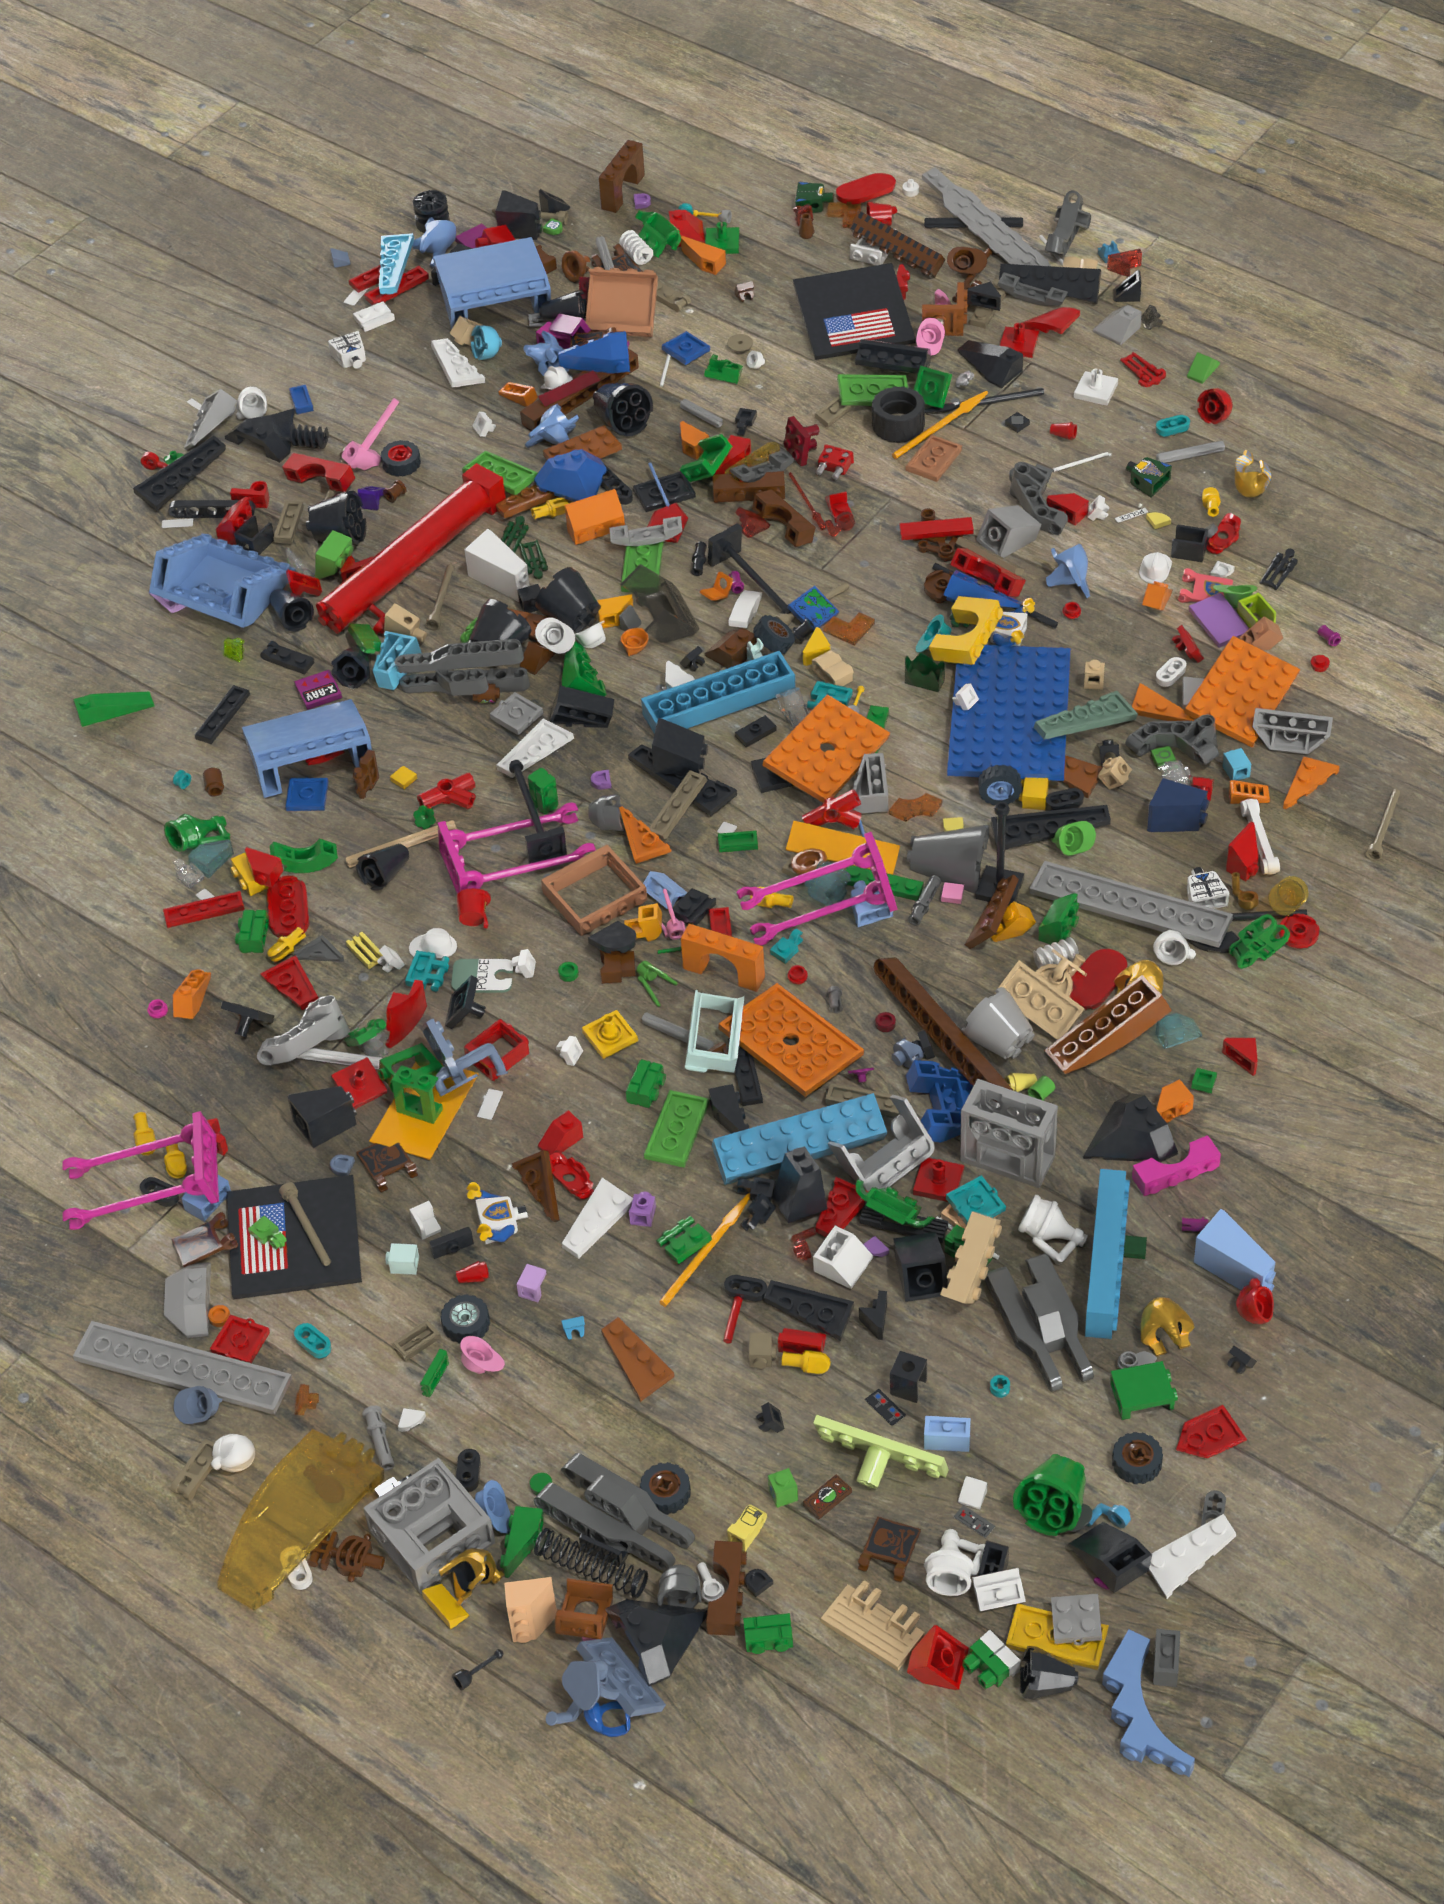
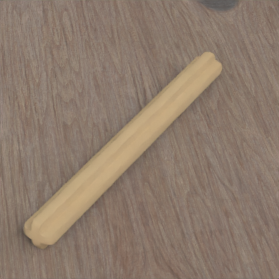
[346,820,456,868]

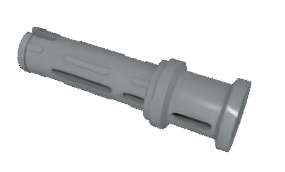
[362,1405,395,1471]

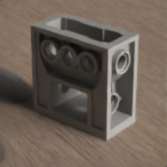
[961,1079,1058,1188]
[363,1458,495,1594]

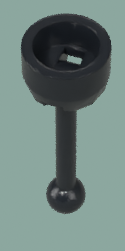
[452,1649,504,1690]

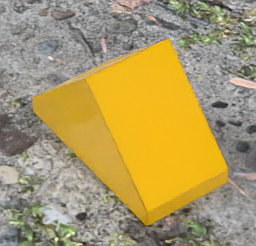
[803,627,830,666]

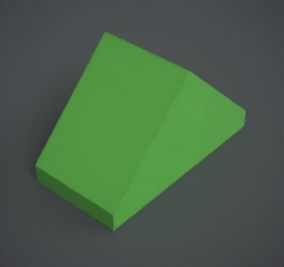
[1187,352,1220,384]

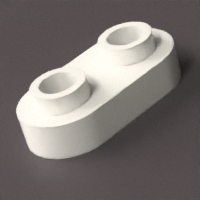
[1156,657,1186,687]
[280,1547,313,1590]

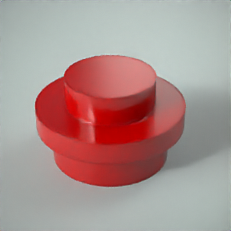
[1063,602,1081,619]
[1311,655,1330,672]
[788,965,808,984]

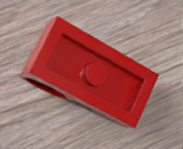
[230,481,270,509]

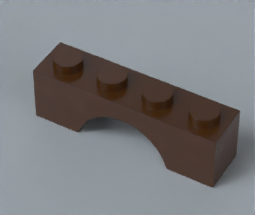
[713,471,785,502]
[752,489,816,547]
[706,1541,747,1636]

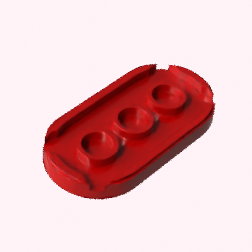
[836,173,896,205]
[267,875,309,938]
[1069,949,1127,1010]

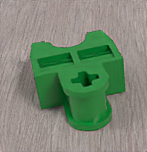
[1229,914,1290,969]

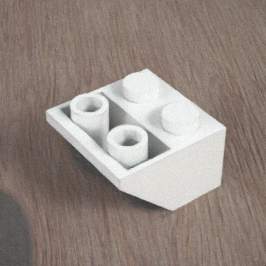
[813,1226,873,1289]

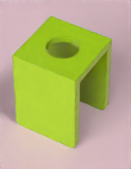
[1237,593,1276,628]

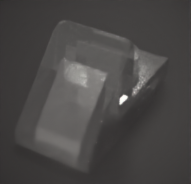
[358,1031,389,1058]

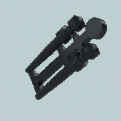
[1259,548,1298,590]

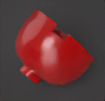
[1197,388,1233,424]

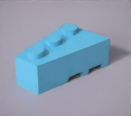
[373,631,422,690]

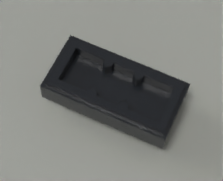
[735,715,777,748]
[429,1227,474,1259]

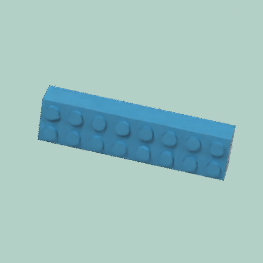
[641,651,796,734]
[712,1093,887,1185]
[1085,1169,1130,1339]

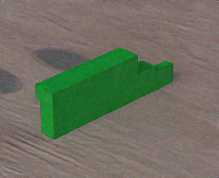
[348,623,381,654]

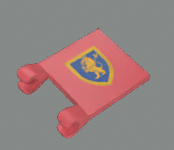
[1178,568,1233,603]

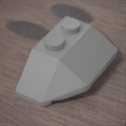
[1253,708,1333,755]
[164,1262,211,1338]

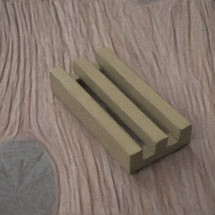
[392,1320,441,1362]

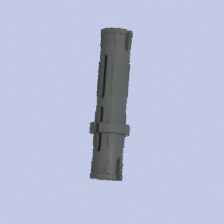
[908,876,941,926]

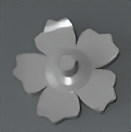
[955,370,974,387]

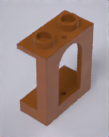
[555,1578,613,1640]

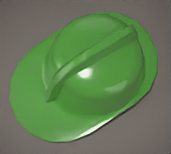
[1213,585,1258,608]
[1052,821,1096,855]

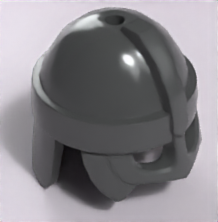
[588,794,625,831]
[657,1564,701,1608]

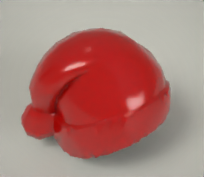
[1236,1278,1274,1324]

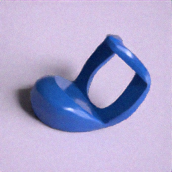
[584,1701,630,1737]

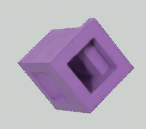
[629,1192,656,1227]

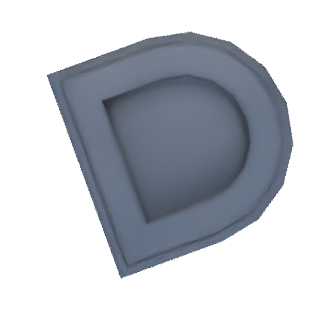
[330,1155,355,1176]

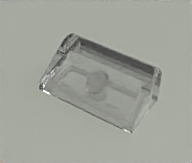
[285,548,315,578]

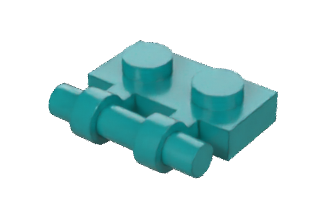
[807,681,853,709]
[405,950,450,992]

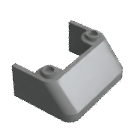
[827,1095,934,1191]

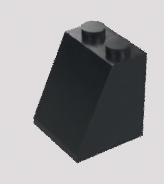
[495,190,542,240]
[652,718,708,776]
[287,1086,357,1148]
[772,1146,828,1223]
[893,1232,948,1302]

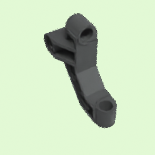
[1045,190,1091,256]
[1009,462,1068,535]
[1125,714,1219,766]

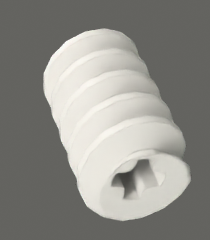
[619,230,653,265]
[1033,937,1079,968]

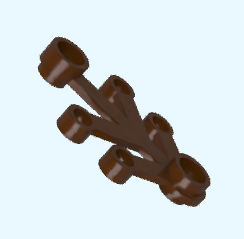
[913,508,963,560]

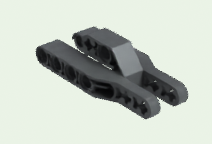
[394,639,530,696]
[985,1253,1094,1392]
[534,1453,695,1572]

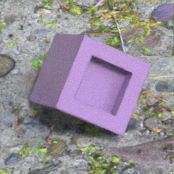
[516,1264,546,1302]

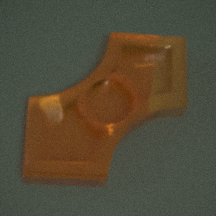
[889,793,942,822]

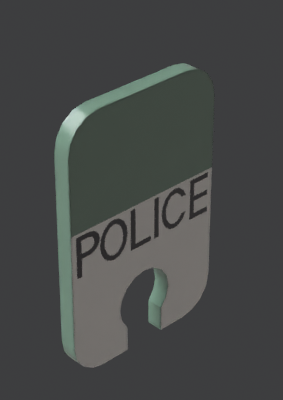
[451,959,514,993]

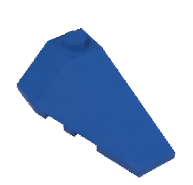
[558,331,630,373]
[944,570,1022,608]

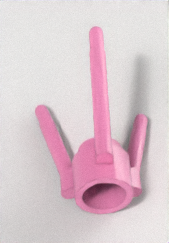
[662,889,686,940]

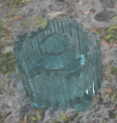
[805,860,851,906]

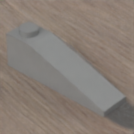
[184,389,237,450]

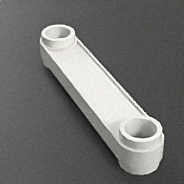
[1240,799,1280,875]

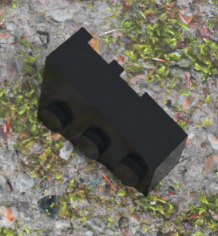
[549,685,615,728]

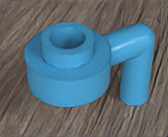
[1087,1503,1131,1528]

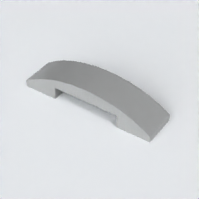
[609,516,683,546]

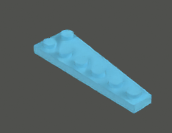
[379,233,414,294]

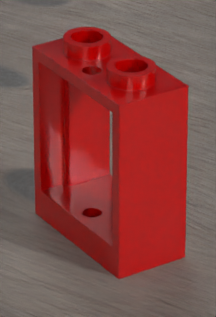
[464,1019,529,1081]

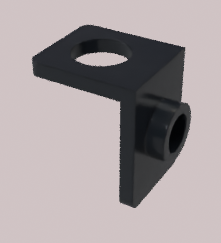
[1097,739,1120,767]

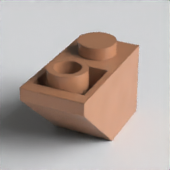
[1239,616,1284,651]

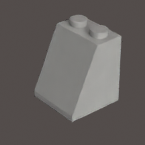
[976,505,1042,558]

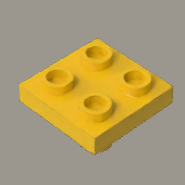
[582,1010,638,1059]

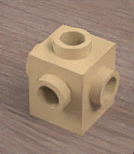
[1098,756,1132,790]

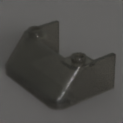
[620,564,699,643]

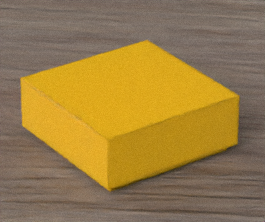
[390,766,417,790]

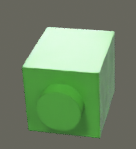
[768,1468,798,1508]

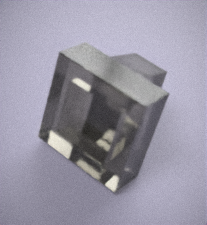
[1141,305,1163,330]

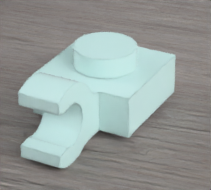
[747,638,763,661]

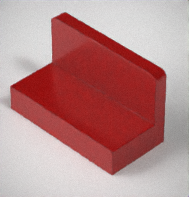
[778,1328,826,1354]

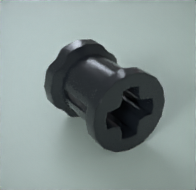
[792,618,816,642]

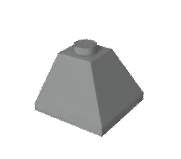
[1093,305,1142,346]

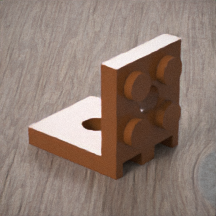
[922,282,967,336]

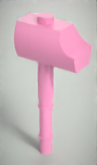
[342,398,399,471]

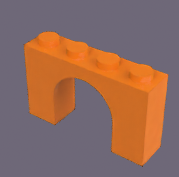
[681,924,765,992]

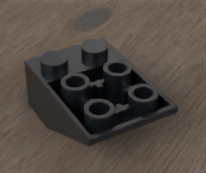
[1068,1522,1152,1593]

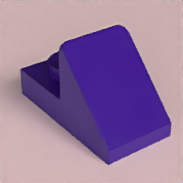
[358,486,385,511]

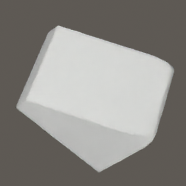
[958,1476,987,1510]

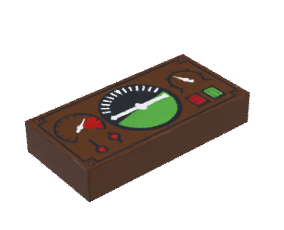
[803,1474,852,1520]

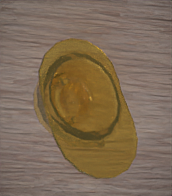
[1268,876,1309,915]

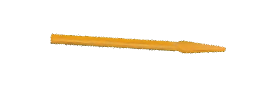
[892,391,988,459]
[659,1193,750,1307]

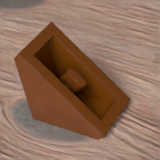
[520,641,556,675]

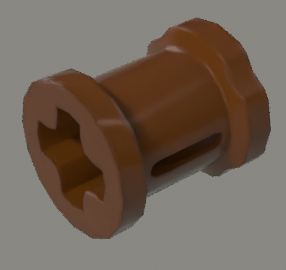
[383,480,407,503]

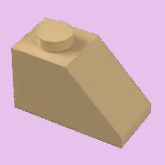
[450,316,482,346]

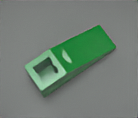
[500,1506,544,1578]

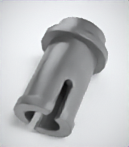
[826,986,843,1013]

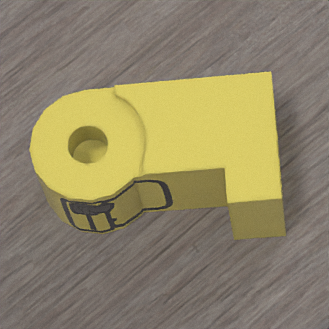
[727,1505,767,1551]

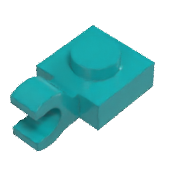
[770,928,803,964]

